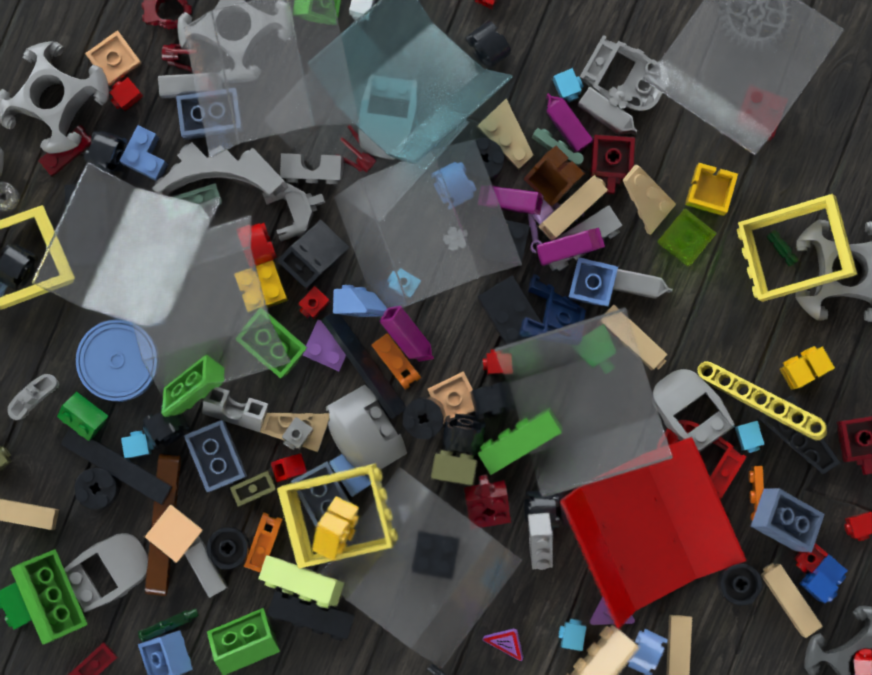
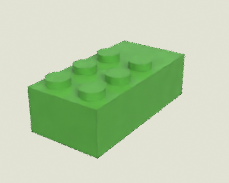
[478,408,563,475]
[11,549,87,645]

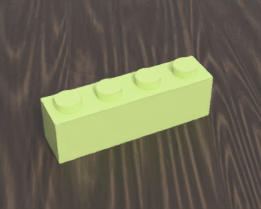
[258,555,345,608]

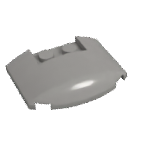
[326,385,407,477]

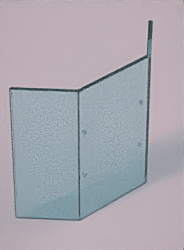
[307,0,513,164]

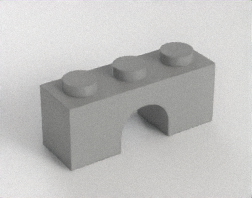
[280,153,344,184]
[202,387,268,433]
[528,513,553,570]

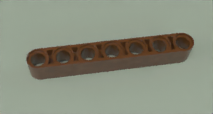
[145,454,181,596]

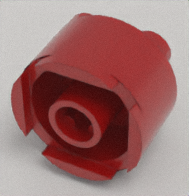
[237,223,277,268]

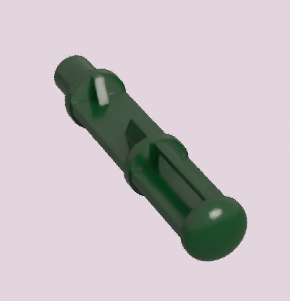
[138,608,199,642]

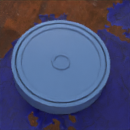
[76,320,160,402]

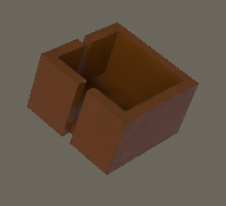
[524,146,585,207]

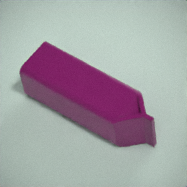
[546,93,593,153]
[477,186,544,215]
[536,227,605,266]
[379,306,434,362]

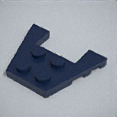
[520,274,586,344]

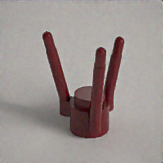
[162,43,205,74]
[336,125,377,173]

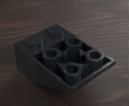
[277,220,350,291]

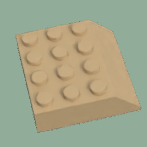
[566,625,639,675]

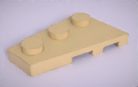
[477,99,533,170]
[623,164,676,235]
[260,413,330,452]

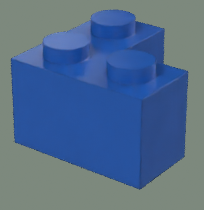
[799,554,848,603]

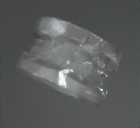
[0,182,20,212]

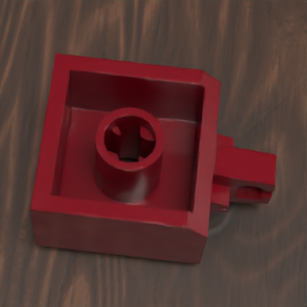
[590,135,635,195]
[836,416,872,475]
[464,475,511,529]

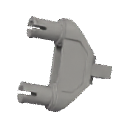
[263,182,325,242]
[8,374,59,420]

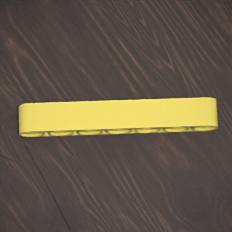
[698,361,827,440]

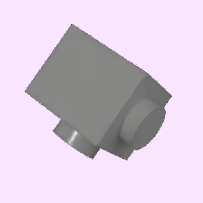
[282,417,313,450]

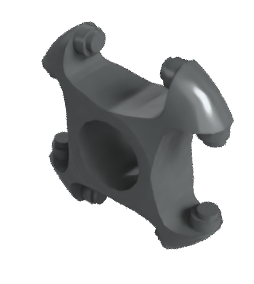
[804,606,872,675]

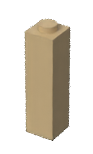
[538,175,608,241]
[599,305,668,370]
[0,498,59,530]
[761,563,823,638]
[666,615,692,675]

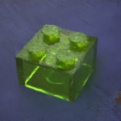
[657,208,717,267]

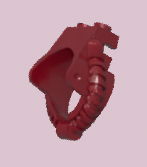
[142,0,192,29]

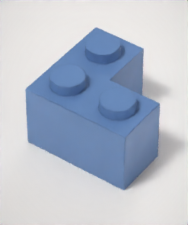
[120,125,168,181]

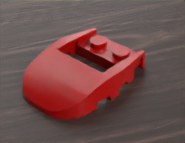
[657,420,746,499]

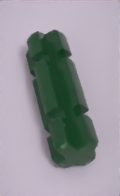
[767,230,798,266]

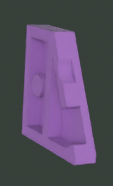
[303,320,346,371]

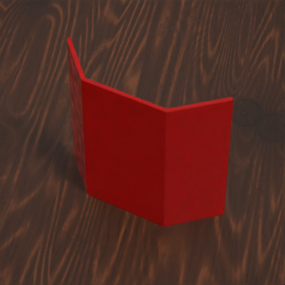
[561,437,747,629]

